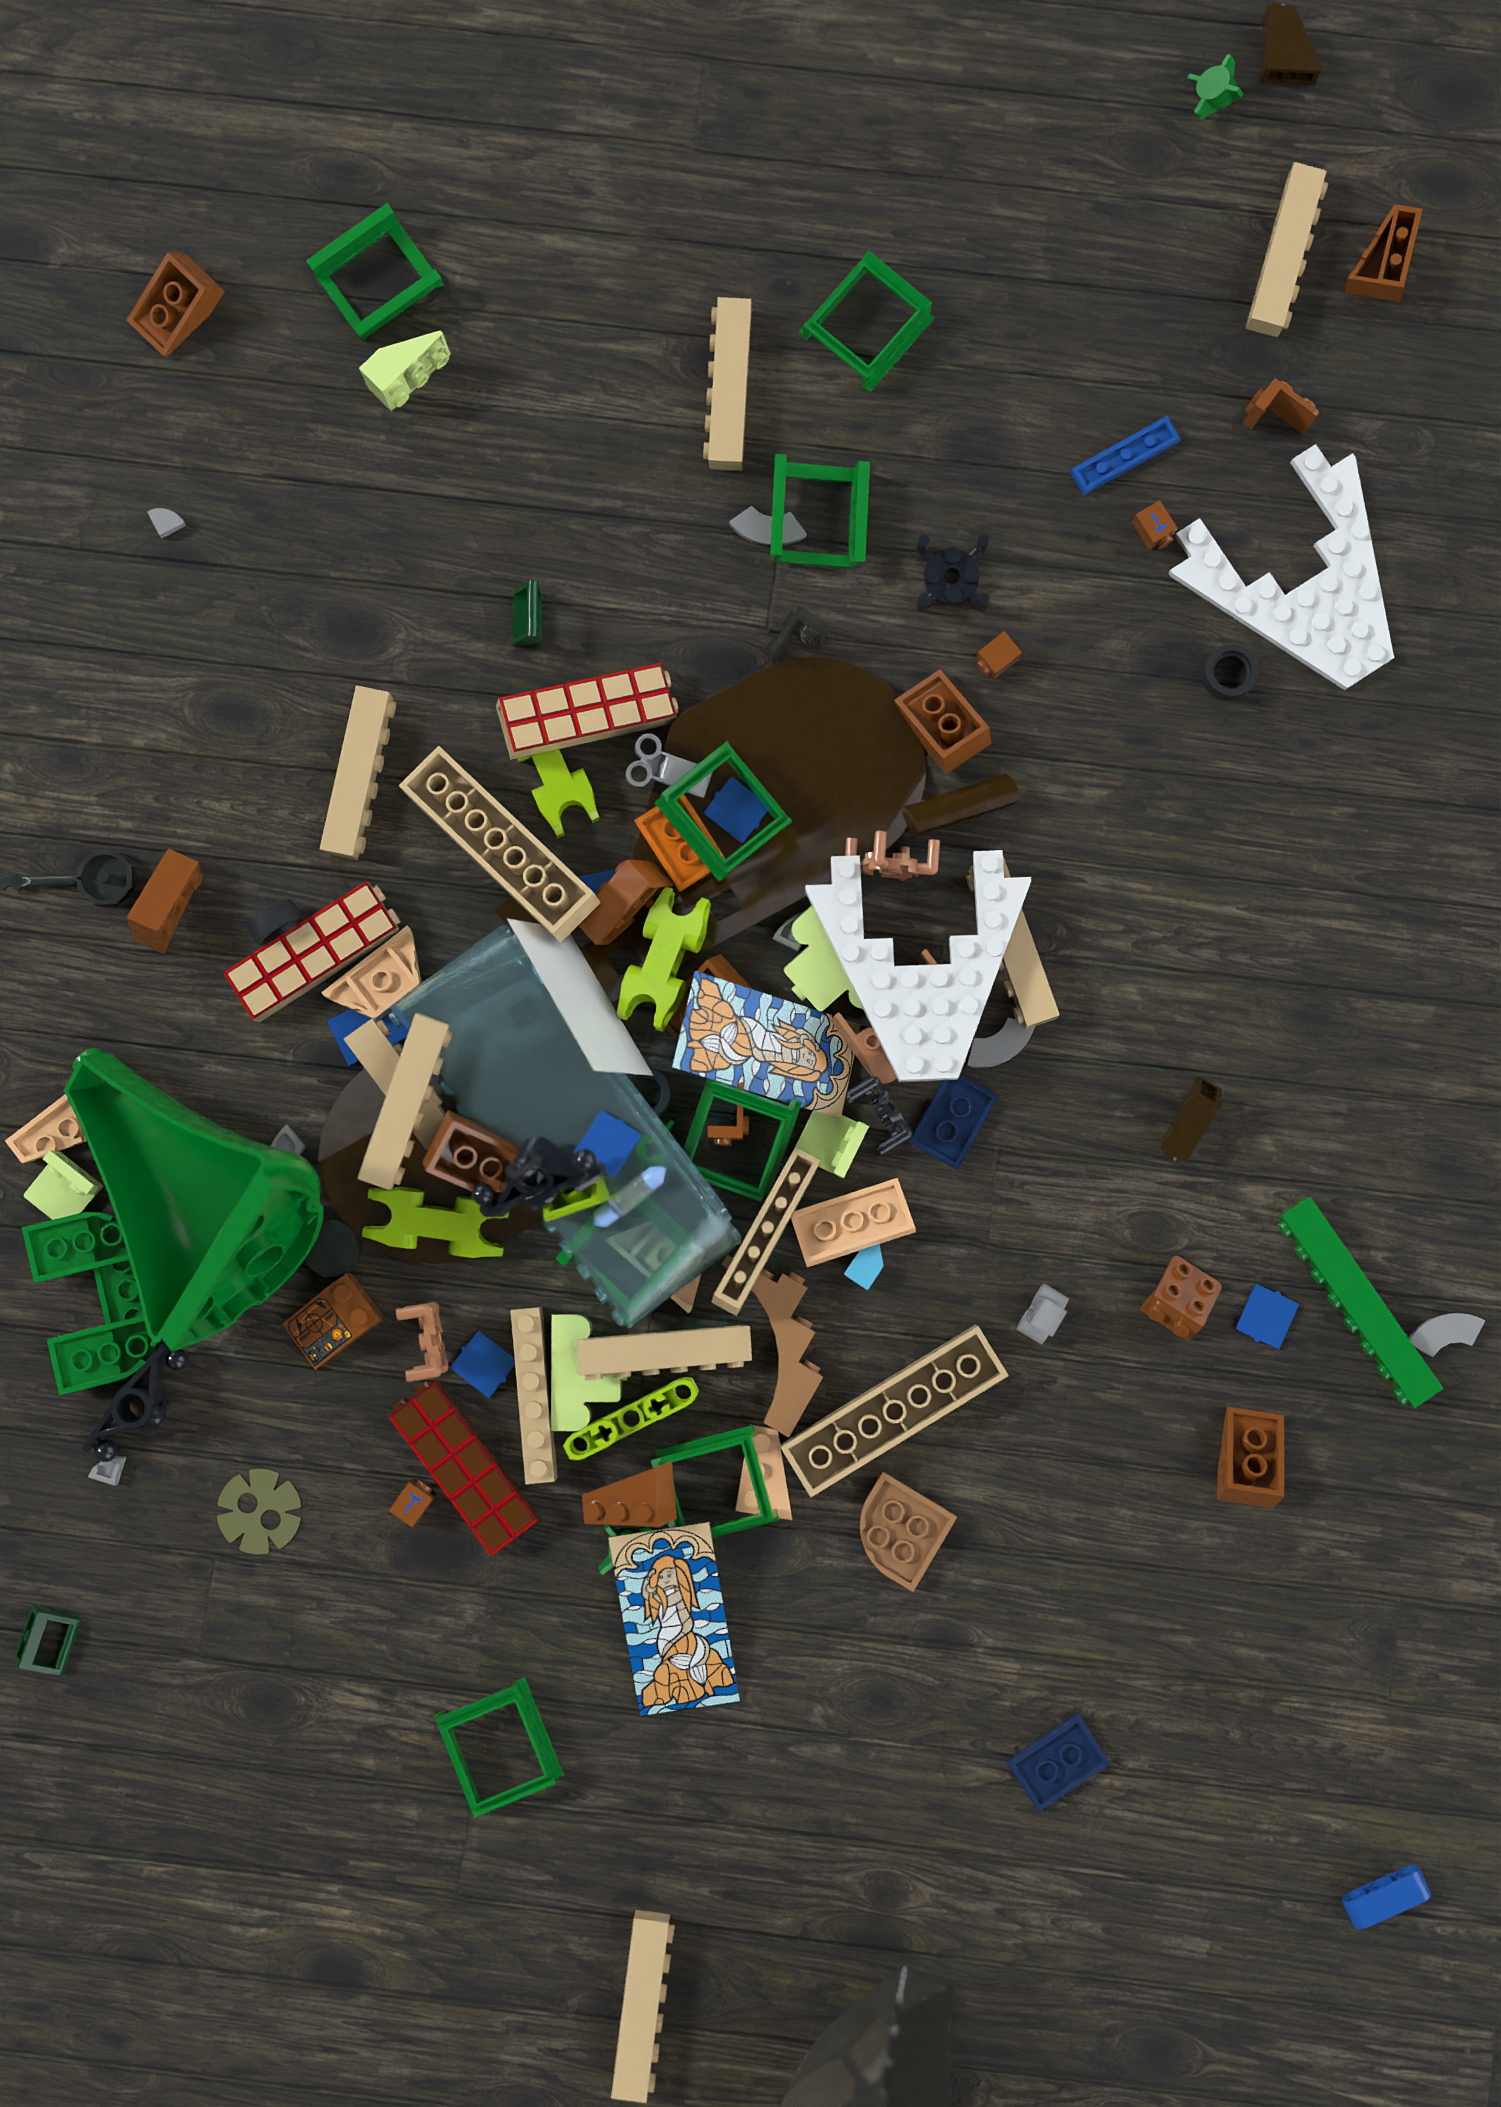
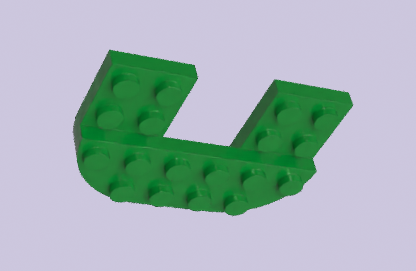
[22,1212,163,1395]

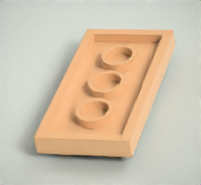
[791,1178,916,1267]

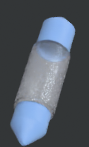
[593,1167,666,1227]

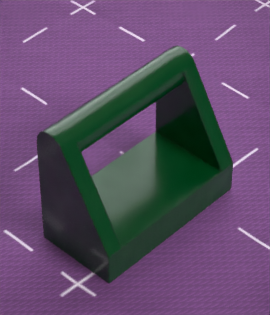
[513,580,542,647]
[14,1604,82,1676]

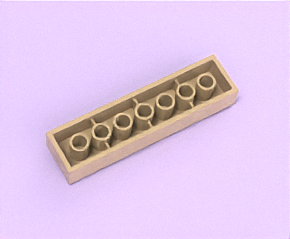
[399,746,601,943]
[780,1325,1009,1497]

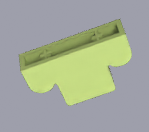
[784,905,863,1011]
[551,1314,627,1431]

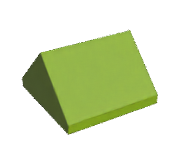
[543,1177,611,1222]

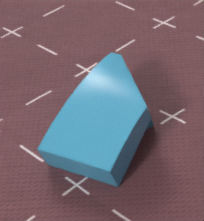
[844,1244,884,1290]

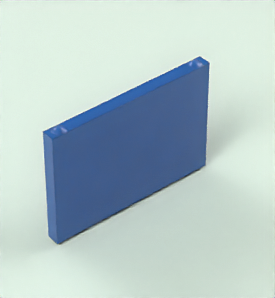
[327,1003,411,1066]

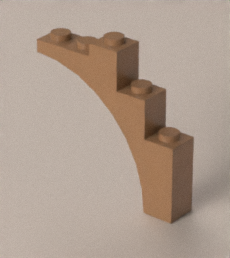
[722,1253,823,1437]

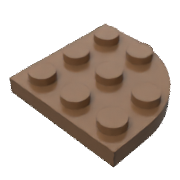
[860,1471,957,1592]

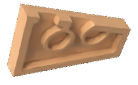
[5,1094,87,1163]
[736,1424,792,1520]

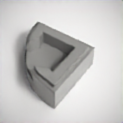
[147,508,187,538]
[88,1456,126,1485]

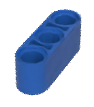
[1342,1865,1431,1929]

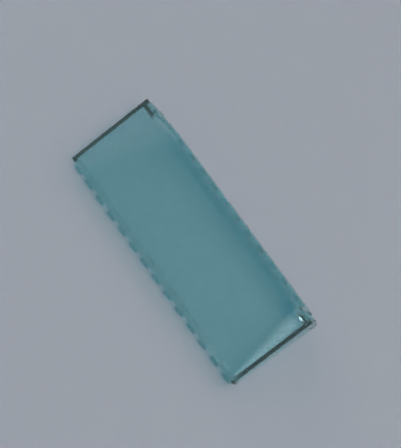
[388,924,741,1329]

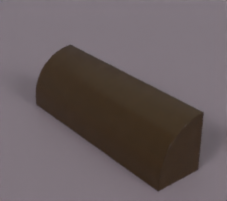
[900,774,1022,838]

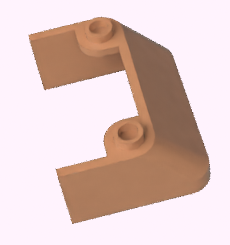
[831,949,938,1084]

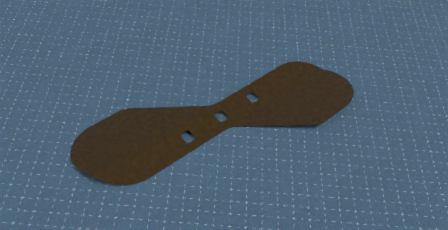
[318,657,926,1264]

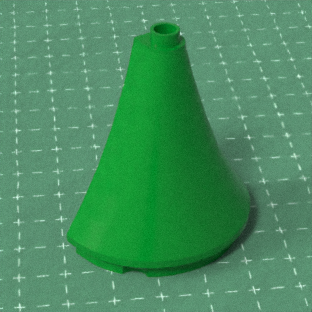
[63,1048,324,1351]

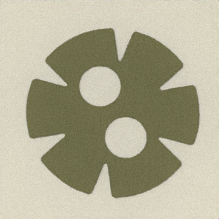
[217,1469,301,1555]

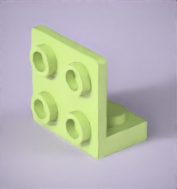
[794,1111,869,1178]
[24,1150,103,1220]

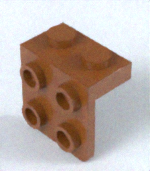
[1243,378,1319,434]
[708,1082,750,1146]
[1140,1256,1222,1341]

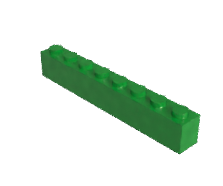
[1276,1197,1443,1408]

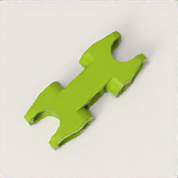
[517,749,600,838]
[617,887,711,1032]
[362,1187,509,1258]
[563,1377,699,1460]

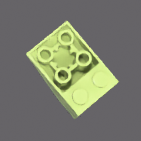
[359,331,451,411]

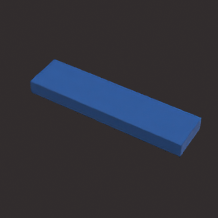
[1069,416,1181,496]

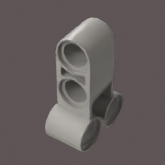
[625,734,713,798]
[1016,1283,1069,1344]

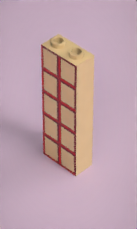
[496,663,678,760]
[223,881,401,1022]

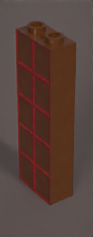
[388,1379,540,1556]

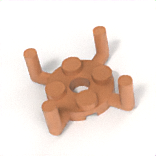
[845,831,940,881]
[396,1302,449,1382]

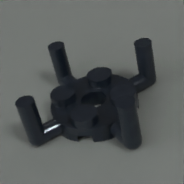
[916,535,990,612]
[845,1076,913,1156]

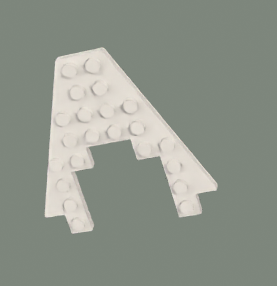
[1169,444,1394,690]
[805,850,1031,1082]

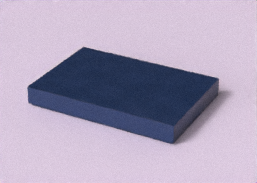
[908,1074,999,1170]
[1006,1713,1111,1812]

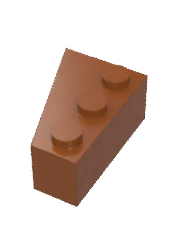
[1345,204,1423,302]
[126,848,203,954]
[578,860,675,945]
[582,1461,677,1527]

